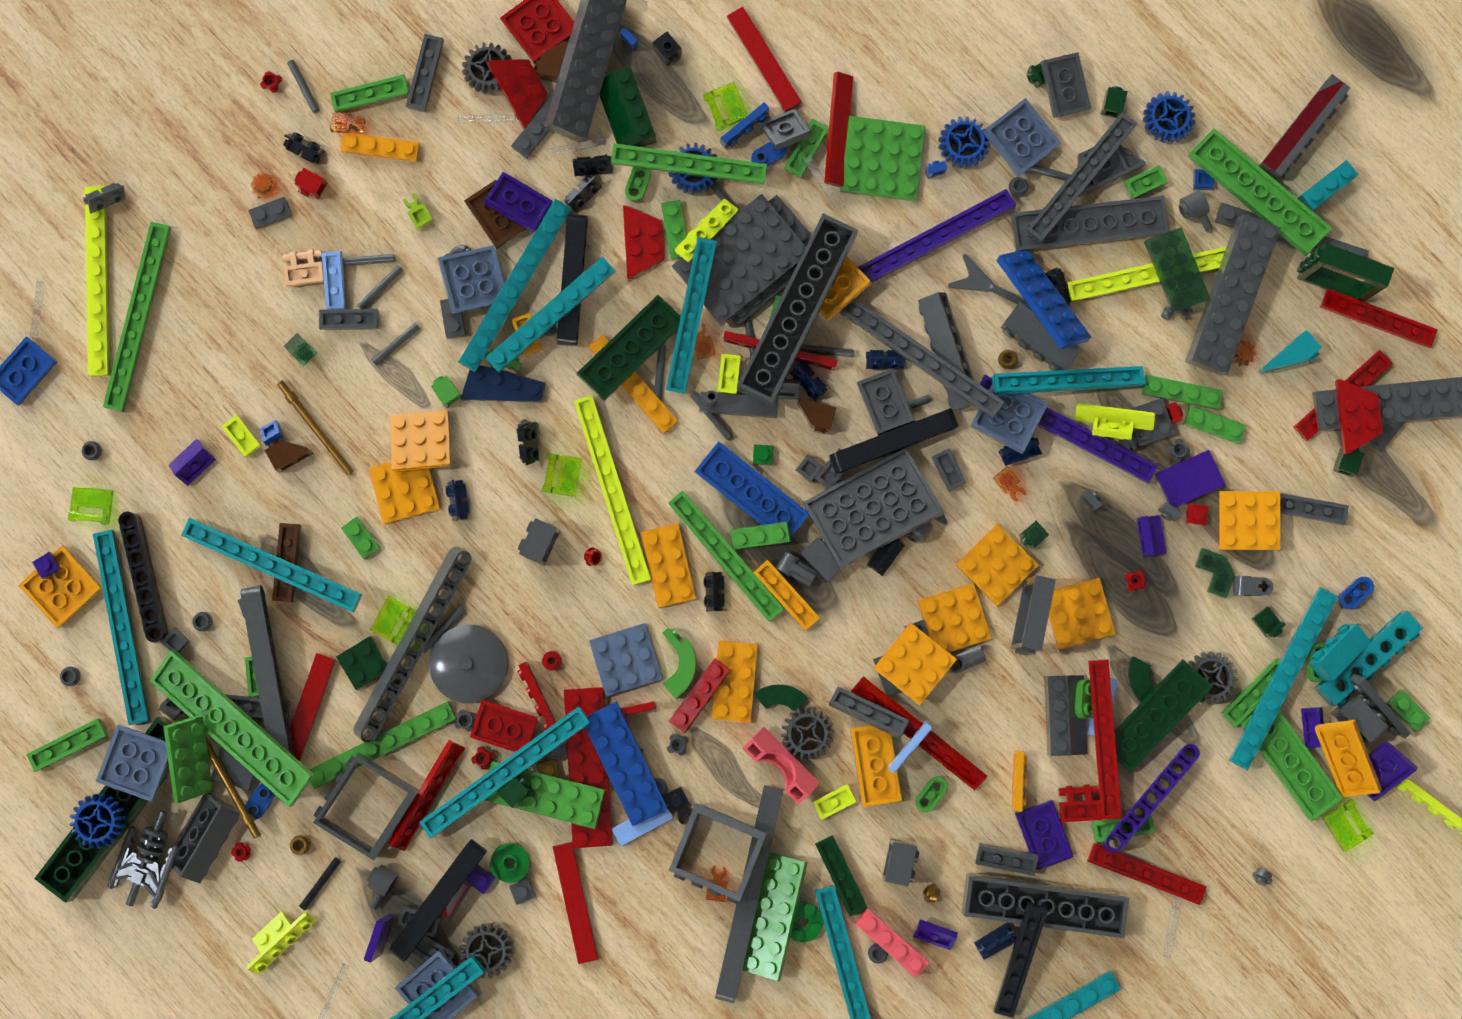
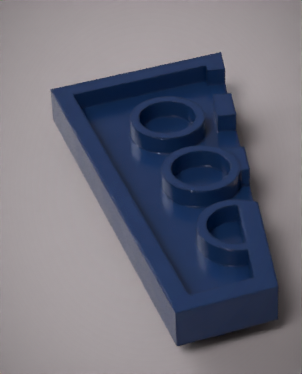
[461,365,546,403]

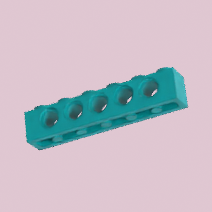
[1314,610,1423,706]

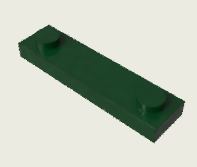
[815,835,868,916]

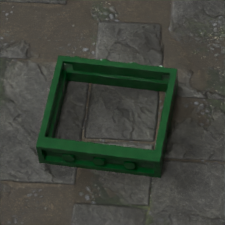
[1297,243,1394,302]

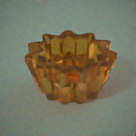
[250,172,277,199]
[1232,339,1257,367]

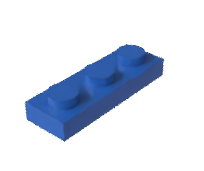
[720,102,769,149]

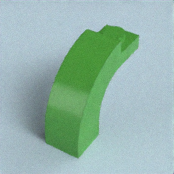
[662,628,696,699]

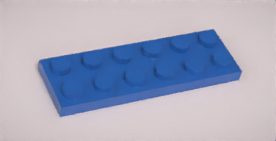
[996,250,1091,349]
[694,441,809,544]
[585,701,669,826]

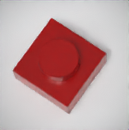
[1166,402,1183,425]
[1185,503,1209,526]

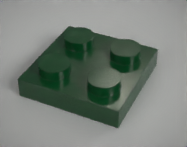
[336,636,387,690]

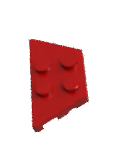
[486,59,548,128]
[623,205,665,280]
[1335,379,1383,455]

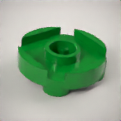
[490,843,530,883]
[790,901,823,943]

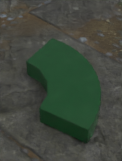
[1128,656,1155,702]
[754,684,809,711]

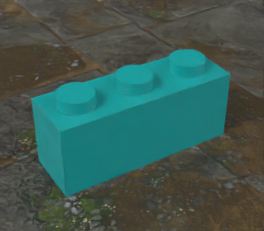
[1297,160,1359,211]
[1308,624,1371,681]

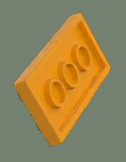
[640,523,696,608]
[711,641,758,723]
[1315,720,1382,797]
[850,725,902,807]

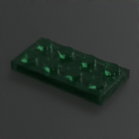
[1144,227,1210,314]

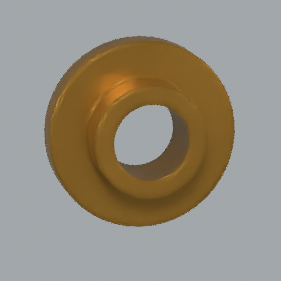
[998,350,1018,369]
[290,835,310,855]
[923,883,941,903]

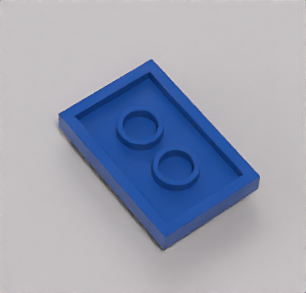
[0,336,57,406]

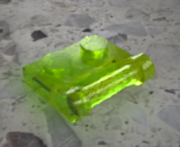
[703,82,748,131]
[541,453,582,497]
[68,487,114,525]
[370,596,417,645]
[1321,799,1374,852]

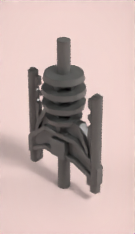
[108,810,179,909]

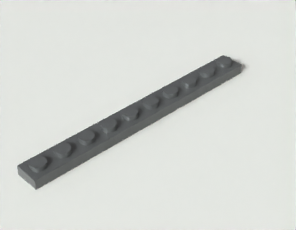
[839,299,1005,419]

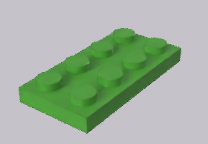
[163,715,213,803]

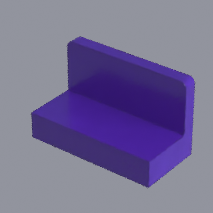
[169,439,216,486]
[1137,515,1166,557]

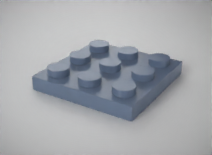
[983,98,1061,177]
[437,245,504,315]
[970,383,1048,454]
[589,623,662,697]
[96,725,168,802]
[395,949,479,1019]

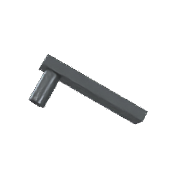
[699,390,778,419]

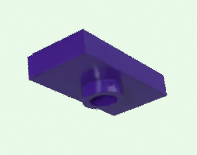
[1301,707,1324,748]

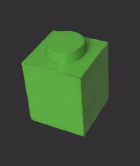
[431,375,461,408]

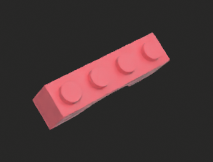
[743,727,820,805]
[854,908,929,978]

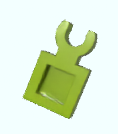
[403,193,434,230]

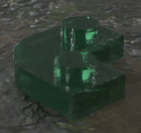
[1195,548,1234,599]

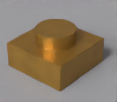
[537,759,560,778]

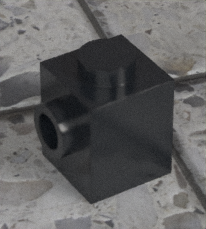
[652,31,682,66]

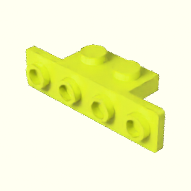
[675,199,738,262]
[1075,403,1155,440]
[247,912,317,975]

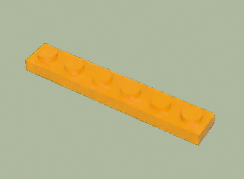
[588,334,678,434]

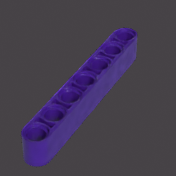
[1103,744,1200,853]

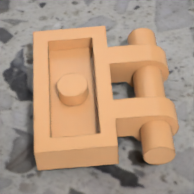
[283,249,324,287]

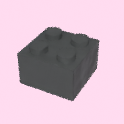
[518,518,560,566]
[1331,697,1388,743]
[882,839,919,887]

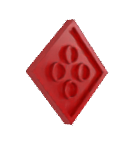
[500,0,574,64]

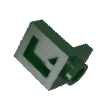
[1027,63,1045,88]
[1251,607,1286,638]

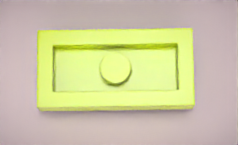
[717,354,741,395]
[221,415,262,458]
[812,784,856,820]

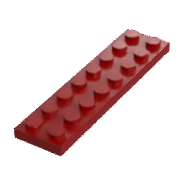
[564,687,613,848]

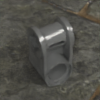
[1233,576,1273,596]

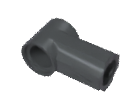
[776,552,817,586]
[948,645,986,674]

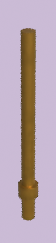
[277,380,353,476]
[206,736,261,839]

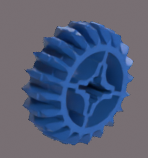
[1143,91,1196,143]
[938,117,990,169]
[669,142,718,195]
[69,794,126,849]

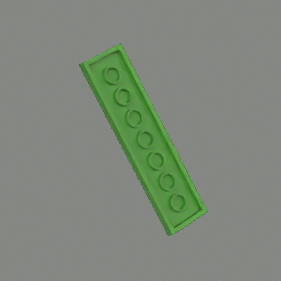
[1188,129,1332,256]

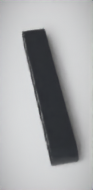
[557,214,588,346]
[829,408,959,474]
[118,511,168,643]
[388,839,487,963]

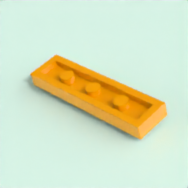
[341,132,420,162]
[753,560,820,631]

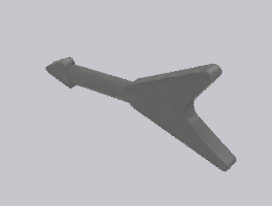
[948,254,1032,311]

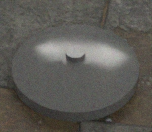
[429,625,508,703]

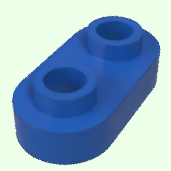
[751,142,787,167]
[1338,577,1374,609]
[245,783,276,820]

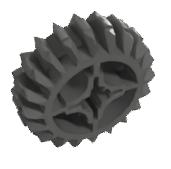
[462,42,512,94]
[1188,651,1238,705]
[781,707,834,760]
[460,923,514,978]

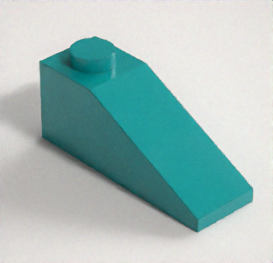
[1259,330,1322,374]

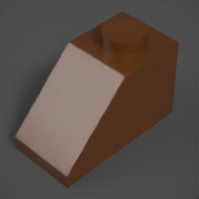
[534,41,568,83]
[797,398,836,434]
[264,440,314,472]

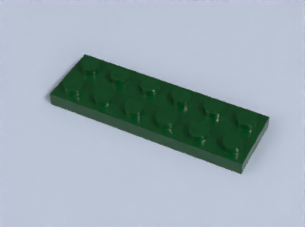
[577,295,681,402]
[1114,659,1213,773]

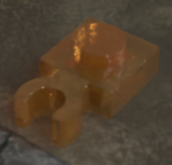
[330,113,366,133]
[694,324,716,360]
[992,466,1026,502]
[705,865,728,902]

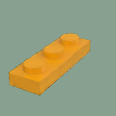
[1012,751,1027,812]

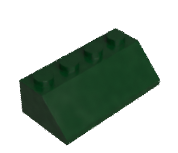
[599,66,657,147]

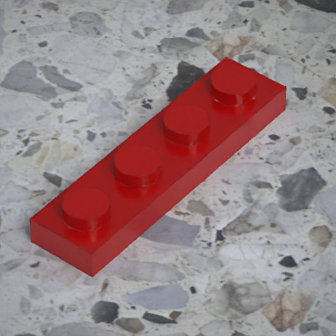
[669,658,731,733]
[517,662,556,730]

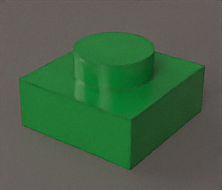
[753,444,773,466]

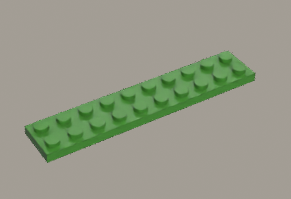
[150,650,314,807]

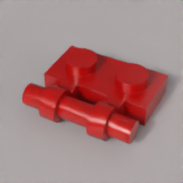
[1058,784,1101,823]

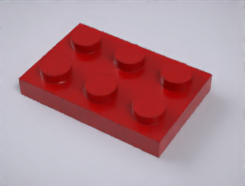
[470,700,539,752]

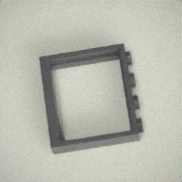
[1010,575,1056,656]
[313,753,419,861]
[669,803,771,904]

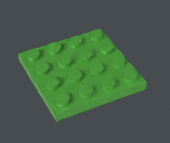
[840,116,925,202]

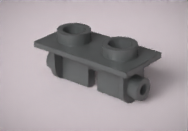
[83,183,126,214]

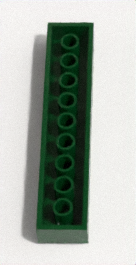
[34,717,172,903]

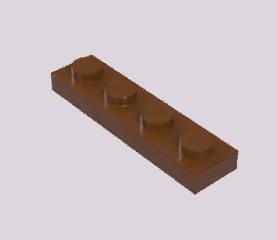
[272,523,301,602]

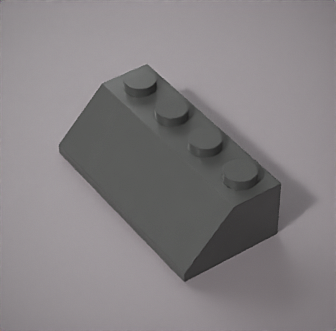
[1000,302,1082,371]
[1044,675,1087,756]
[165,793,240,884]

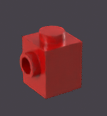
[294,168,328,199]

